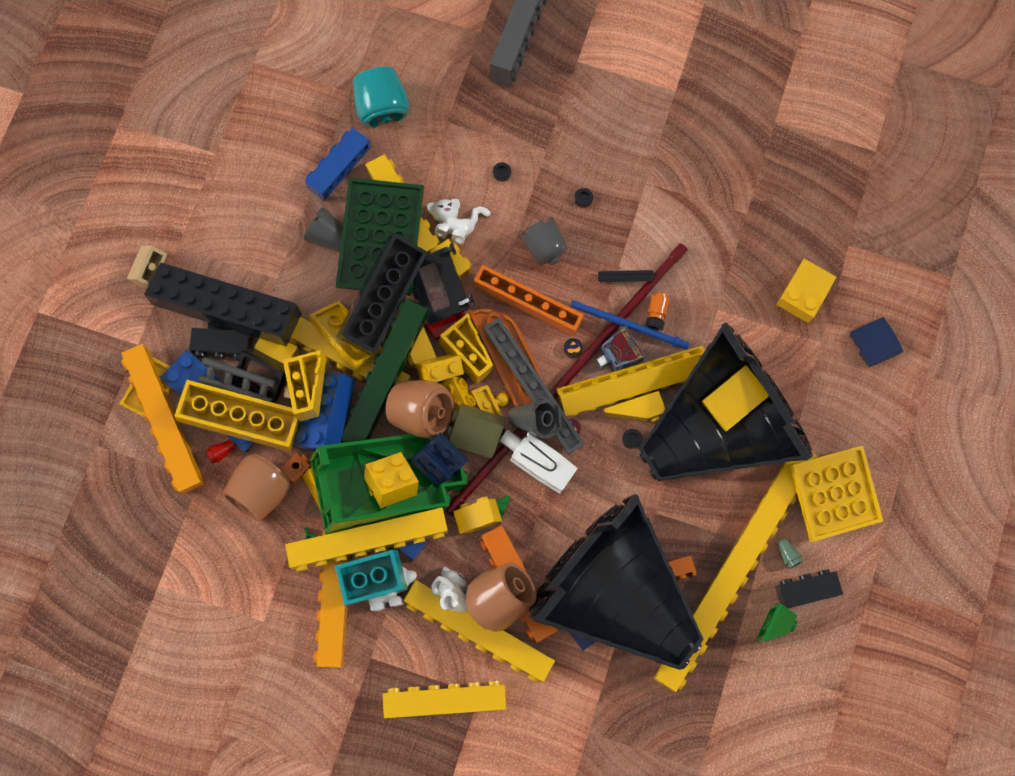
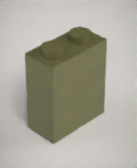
[446,403,505,458]

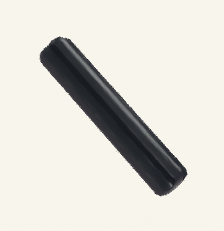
[598,270,654,282]

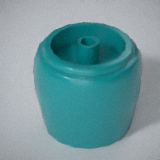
[353,66,410,128]

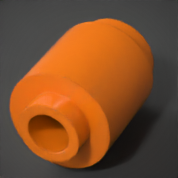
[648,292,670,321]

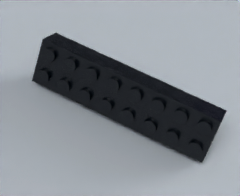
[144,263,302,347]

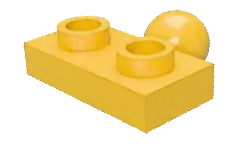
[470,385,510,416]

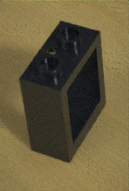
[231,347,286,403]

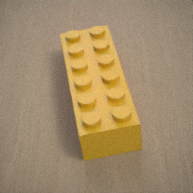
[174,380,300,452]

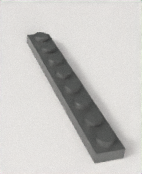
[483,317,585,455]

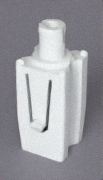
[500,430,578,494]

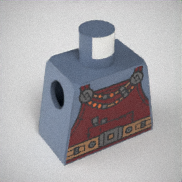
[596,326,645,371]

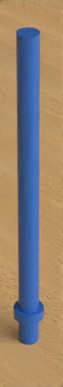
[570,300,689,350]

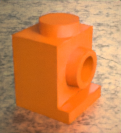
[280,453,312,485]
[668,556,697,581]

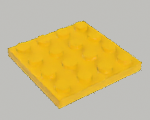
[790,445,883,542]

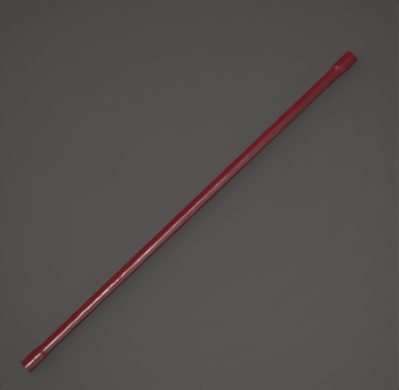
[446,243,688,516]

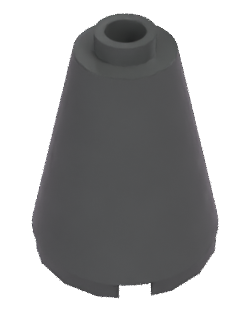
[303,207,343,252]
[508,399,562,438]

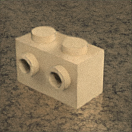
[127,245,167,288]

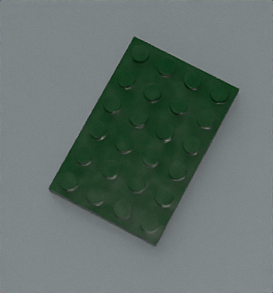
[336,177,424,296]

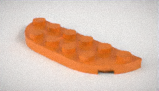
[469,309,540,406]

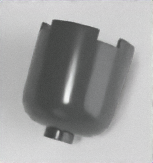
[520,217,566,265]

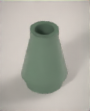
[776,538,803,569]

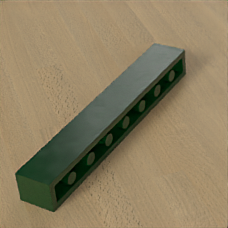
[342,299,431,442]

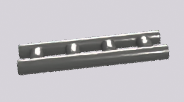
[199,357,276,402]

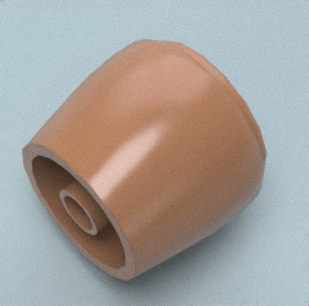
[386,380,454,439]
[222,454,291,522]
[465,563,536,632]

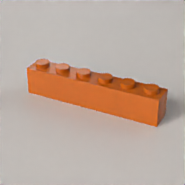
[473,264,584,337]
[479,525,558,644]

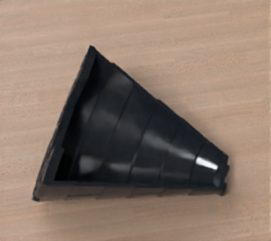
[639,322,813,481]
[529,494,704,670]

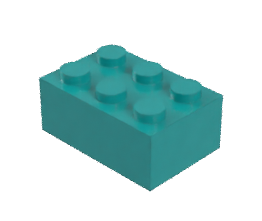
[335,550,408,606]

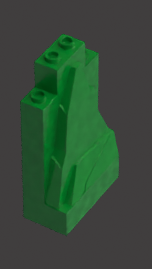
[310,434,468,535]

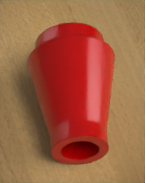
[205,439,236,464]

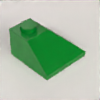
[755,603,797,643]

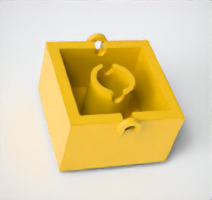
[364,452,419,508]

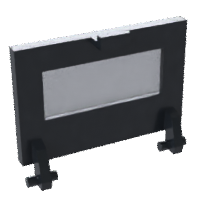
[412,243,475,326]

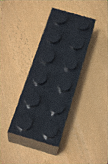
[336,233,428,355]

